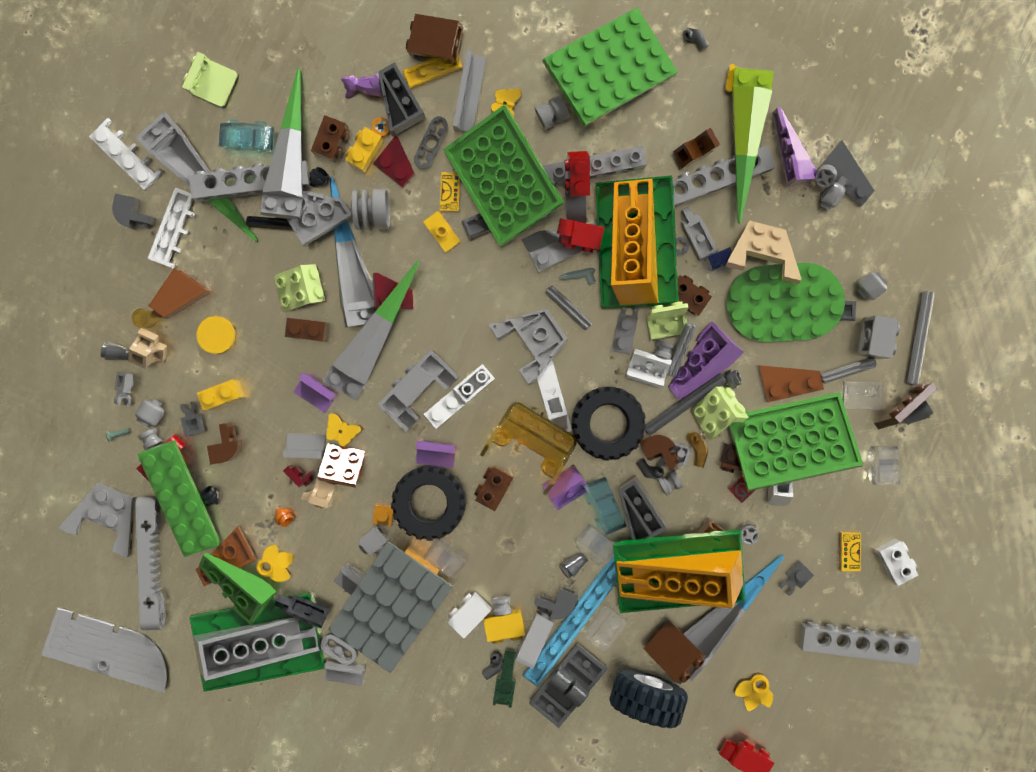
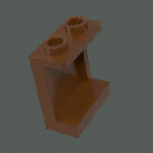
[406,14,464,65]
[643,621,706,684]

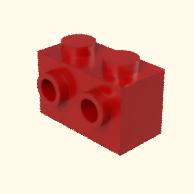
[564,151,590,197]

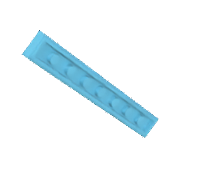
[522,554,617,687]

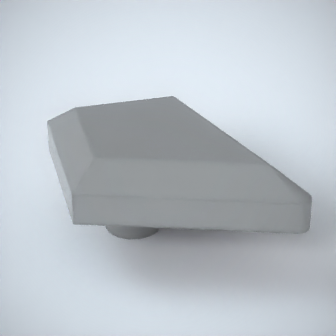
[657,441,692,466]

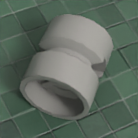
[534,95,570,130]

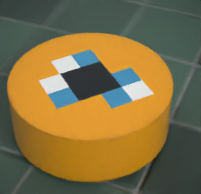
[371,117,390,138]

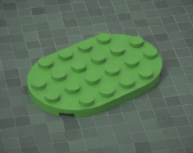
[727,263,845,342]

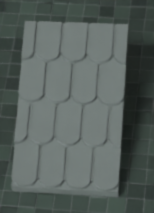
[328,541,453,673]

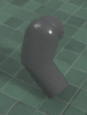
[682,28,709,50]
[636,458,664,479]
[482,653,503,680]

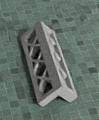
[453,50,487,133]

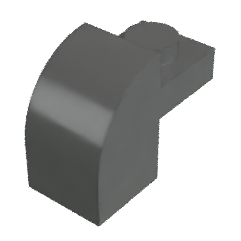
[565,190,586,223]
[112,193,156,230]
[534,586,578,620]

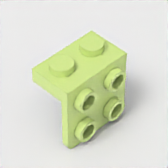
[182,52,238,107]
[274,264,326,312]
[647,302,688,341]
[691,387,749,439]

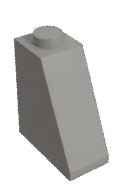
[515,611,554,669]

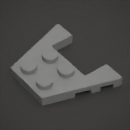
[489,308,568,386]
[59,483,135,557]

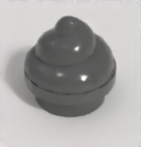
[723,369,742,389]

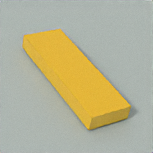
[402,54,463,89]

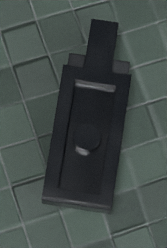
[275,594,330,629]

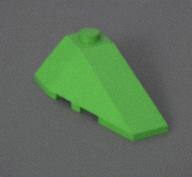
[198,553,276,625]

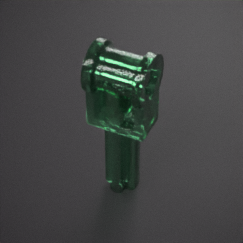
[493,650,516,708]

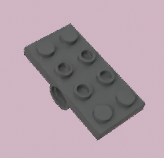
[529,643,607,728]

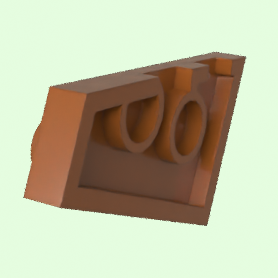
[758,365,824,403]
[195,526,256,586]

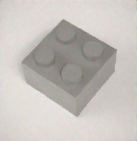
[858,315,900,359]

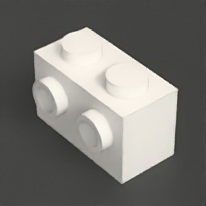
[875,539,919,586]
[447,592,491,638]

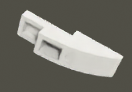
[533,360,572,436]
[423,364,495,430]

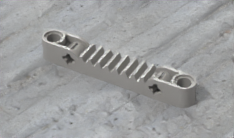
[135,496,165,630]

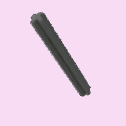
[645,373,726,436]

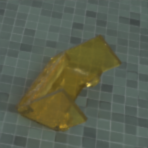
[480,402,577,495]

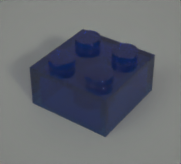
[704,247,732,271]

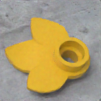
[256,544,293,582]
[735,675,773,711]

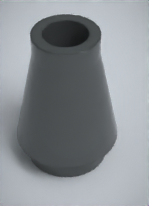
[100,342,129,360]
[904,401,933,425]
[559,552,588,579]

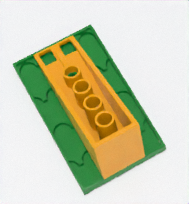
[595,175,679,309]
[613,530,746,613]

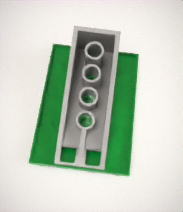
[189,593,324,692]

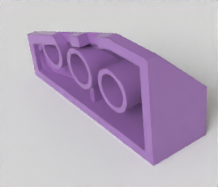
[773,107,816,187]
[669,321,744,400]

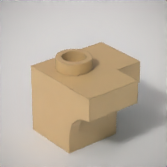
[128,328,167,369]
[301,479,338,509]

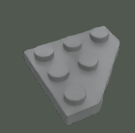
[286,191,352,246]

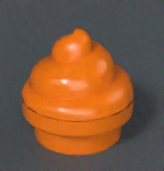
[274,508,294,527]

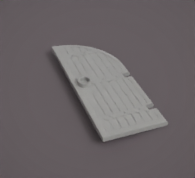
[41,607,167,693]

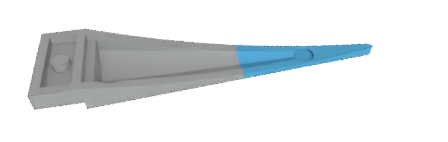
[329,177,377,328]
[683,555,784,681]

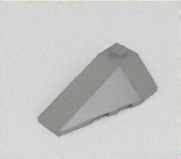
[522,223,597,274]

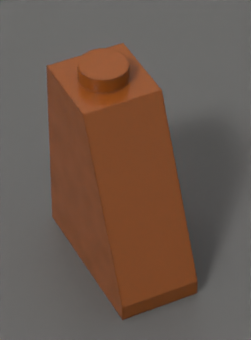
[148,268,211,318]

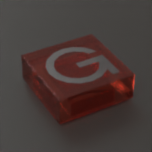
[728,476,755,503]

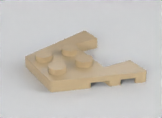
[726,221,801,285]

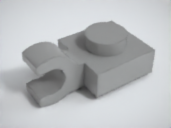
[114,371,134,406]

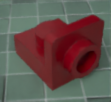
[283,465,315,487]

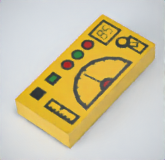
[440,172,461,212]
[840,532,861,572]

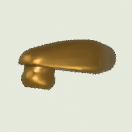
[688,432,708,468]

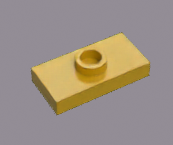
[423,211,461,253]

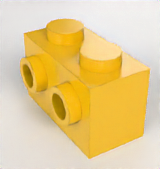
[345,127,384,174]

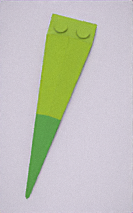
[732,67,774,224]

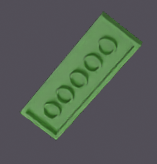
[137,440,221,557]

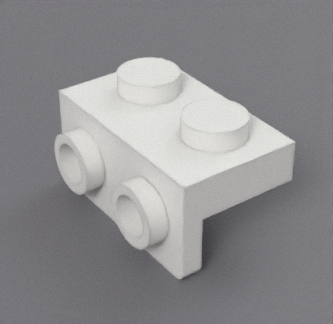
[626,349,672,388]

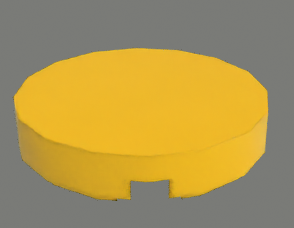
[196,316,236,354]

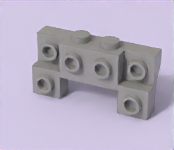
[377,349,460,432]

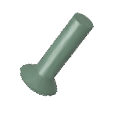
[106,428,130,442]

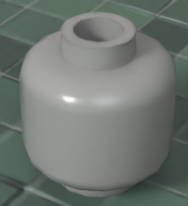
[857,272,888,300]
[135,398,165,428]

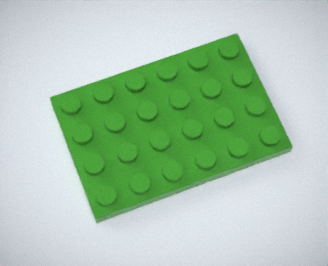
[542,7,678,127]
[443,105,564,246]
[729,392,863,492]

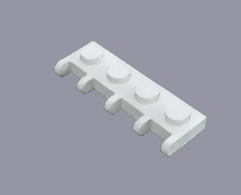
[89,118,164,191]
[148,187,195,269]

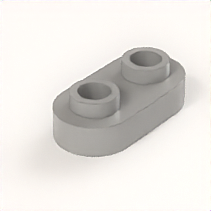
[321,634,357,665]

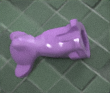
[341,73,383,98]

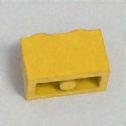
[197,379,245,411]
[483,609,525,644]

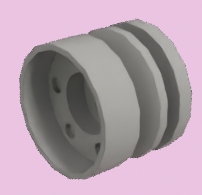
[350,188,390,230]

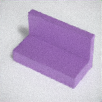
[293,373,337,413]
[416,440,456,468]
[542,465,590,510]

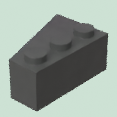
[378,62,426,137]
[619,476,667,540]

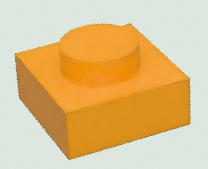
[372,504,394,526]

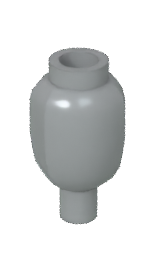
[820,176,848,211]

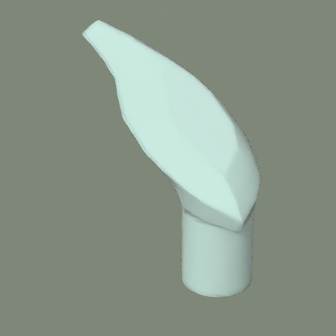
[559,268,596,284]

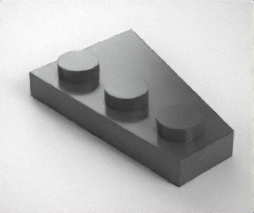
[816,140,875,207]

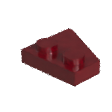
[373,135,415,189]
[373,273,414,310]

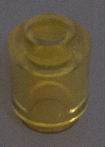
[132,308,157,329]

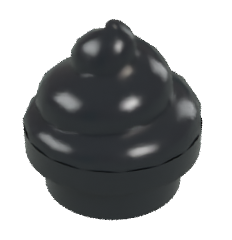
[309,167,329,187]
[200,486,220,505]

